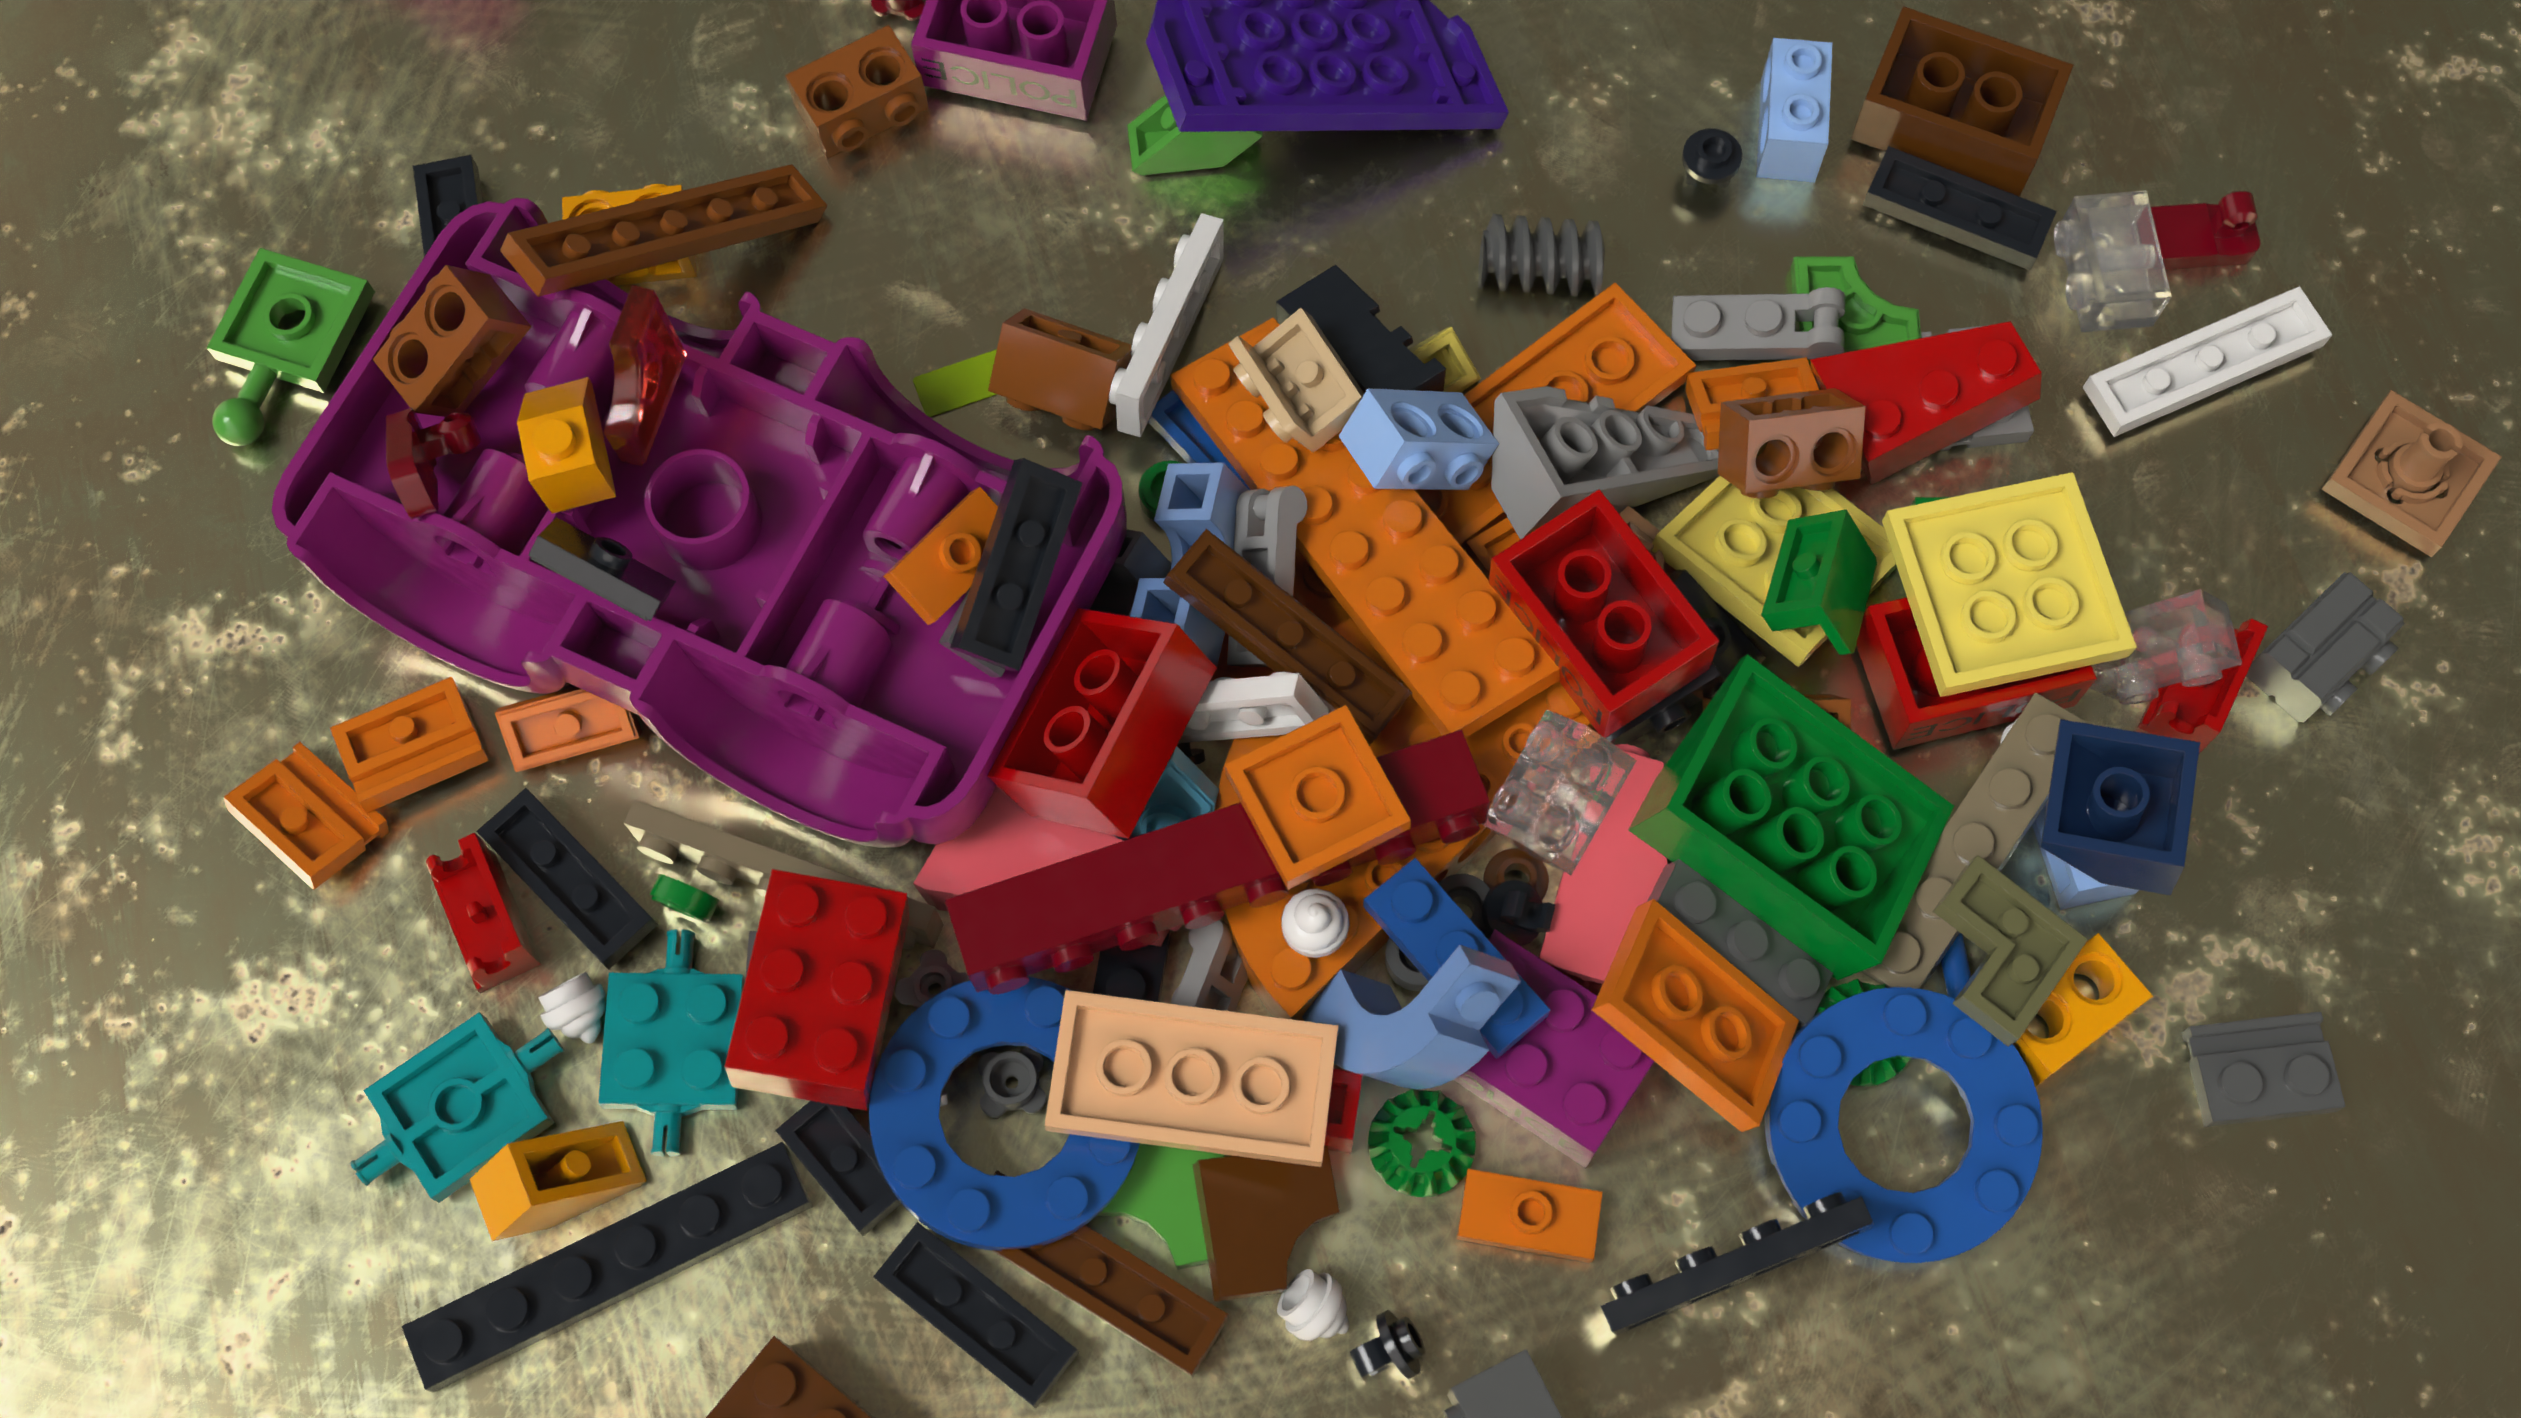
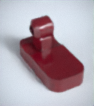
[2129,191,2260,271]
[386,407,481,519]

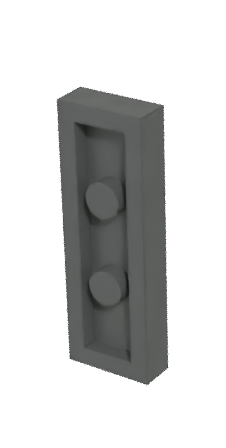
[1648,859,1833,1031]

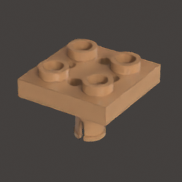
[2321,390,2502,558]

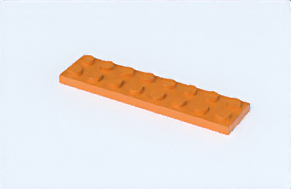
[1170,317,1560,738]

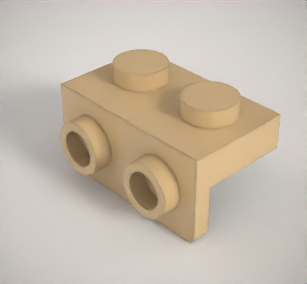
[1228,308,1364,453]

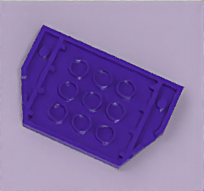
[1146,0,1509,132]

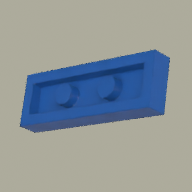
[1363,858,1550,1059]

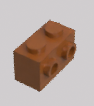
[988,308,1132,431]

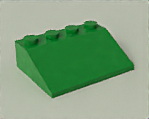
[1628,654,1955,980]

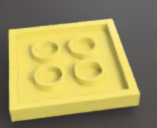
[1652,443,1897,667]
[1882,472,2137,697]

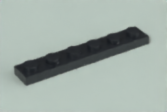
[401,1142,813,1392]

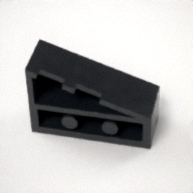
[1276,264,1446,394]

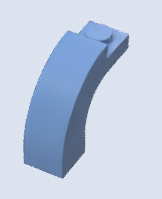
[1302,945,1521,1089]

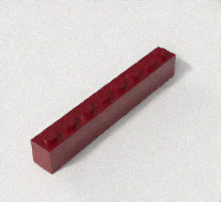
[945,729,1490,994]

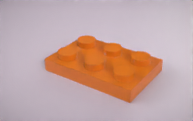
[1592,899,1799,1132]

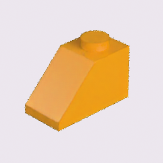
[517,377,616,514]
[469,1121,647,1241]

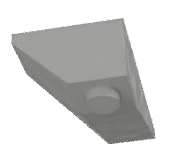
[1491,386,1720,539]

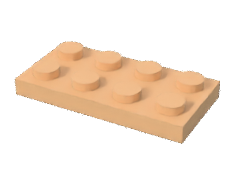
[1044,990,1338,1167]

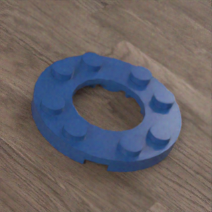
[869,976,1140,1251]
[1765,987,2043,1263]

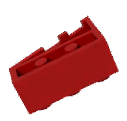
[1810,321,2042,485]

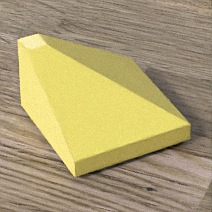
[1409,327,1481,392]

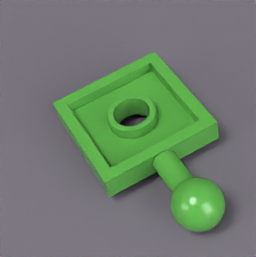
[207,248,375,446]

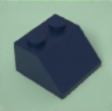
[2040,719,2200,896]

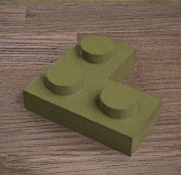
[1933,855,2088,1047]

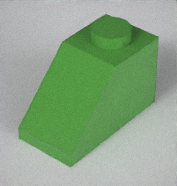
[1127,95,1263,176]

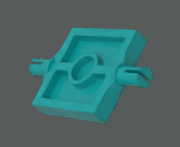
[598,929,745,1157]
[350,1012,564,1203]

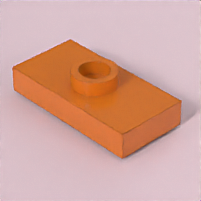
[883,486,998,625]
[495,686,642,773]
[1456,1169,1603,1263]

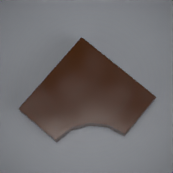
[1193,1146,1340,1302]

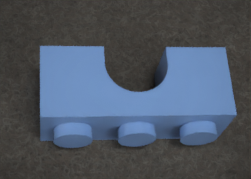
[1130,462,1248,669]

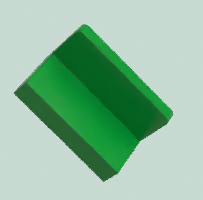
[1761,509,1877,655]

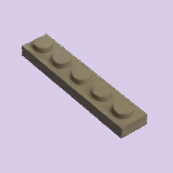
[1861,692,2090,989]
[624,800,944,949]

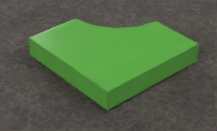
[1790,257,1921,370]
[1098,1143,1224,1270]

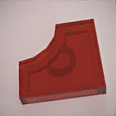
[604,285,687,466]

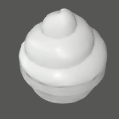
[1281,888,1349,957]
[538,972,606,1044]
[1277,1269,1349,1341]

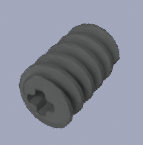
[1478,214,1605,297]

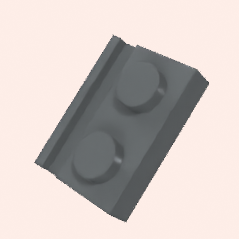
[2181,1012,2346,1127]

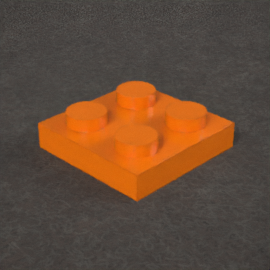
[1224,705,1411,889]

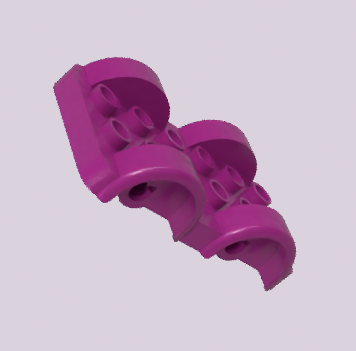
[272,198,1127,848]

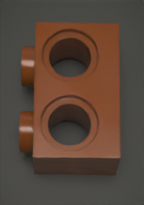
[785,25,929,159]
[373,265,532,417]
[1717,388,1866,498]

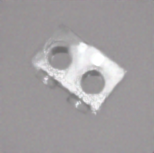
[1482,709,1637,875]

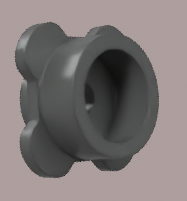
[977,1048,1047,1118]

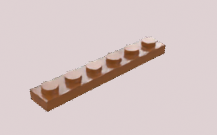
[500,164,828,297]

